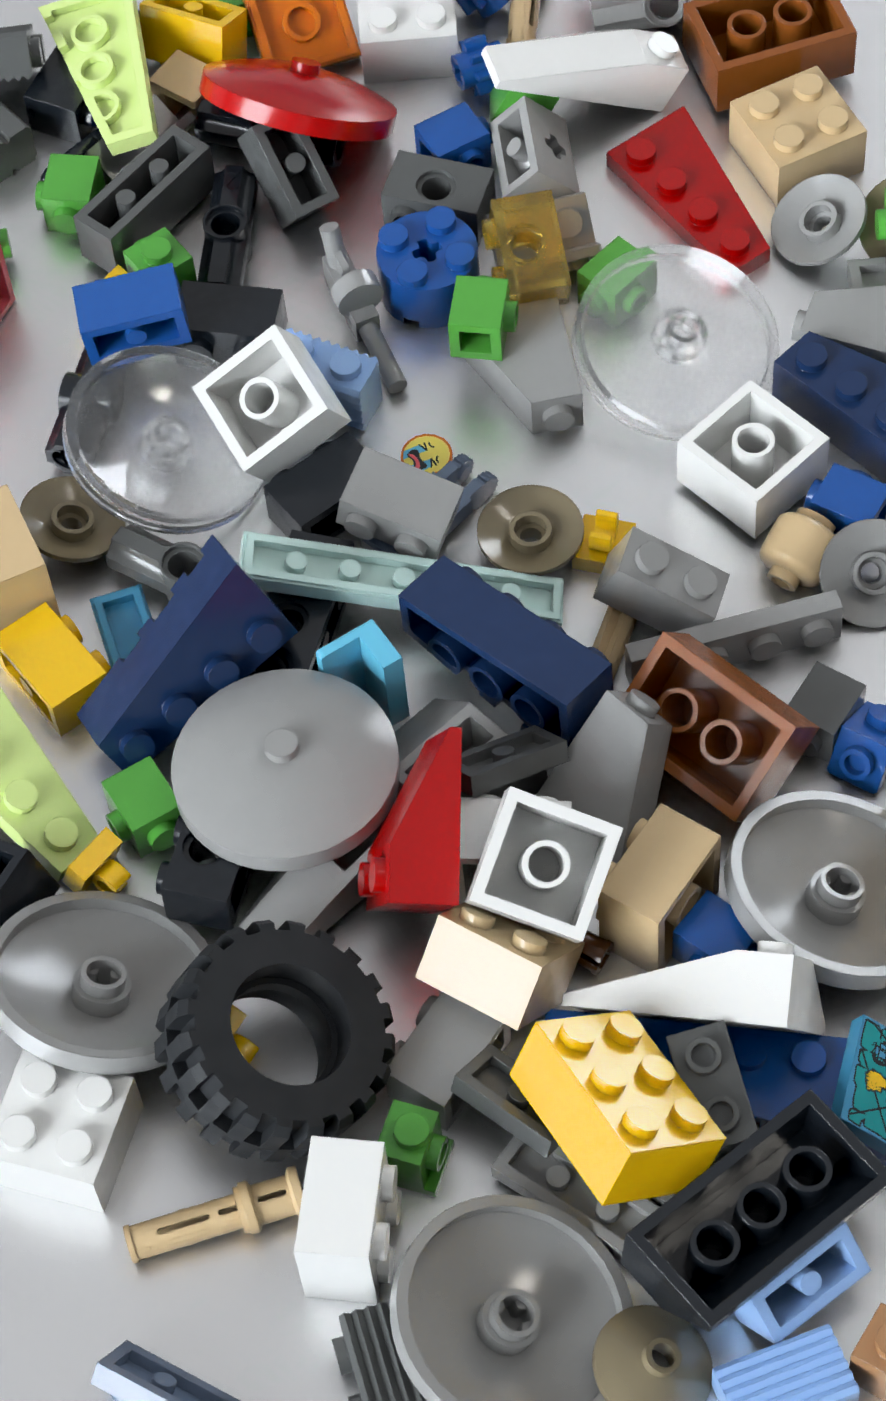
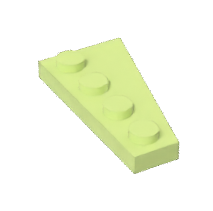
[38,0,159,156]
[0,687,98,882]

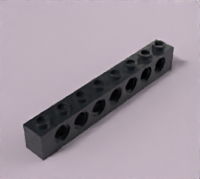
[156,529,355,931]

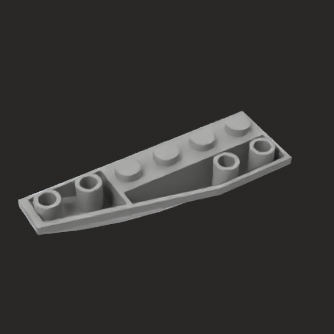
[236,698,508,935]

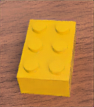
[509,1010,726,1206]

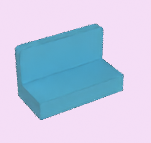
[316,619,410,726]

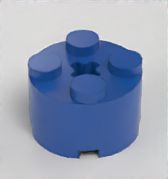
[376,206,480,329]

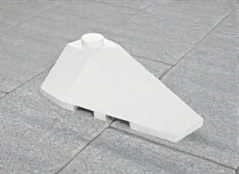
[481,29,689,112]
[562,941,826,1036]

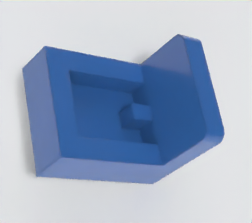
[827,701,886,794]

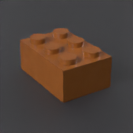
[683,0,857,112]
[626,631,819,822]

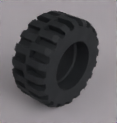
[154,920,395,1162]

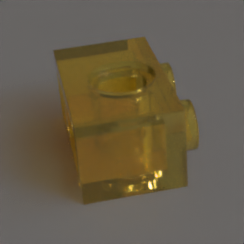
[482,190,572,305]

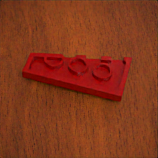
[606,106,770,286]

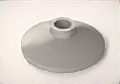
[771,174,868,266]
[819,519,886,628]

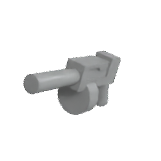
[319,222,407,394]

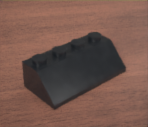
[620,1088,886,1332]

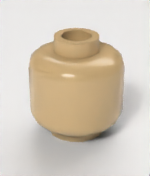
[759,507,836,592]

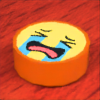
[400,434,453,473]

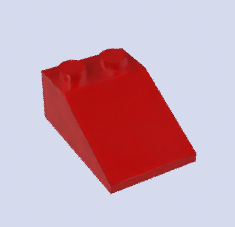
[358,727,462,913]

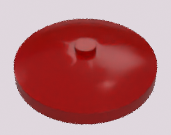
[199,57,397,141]

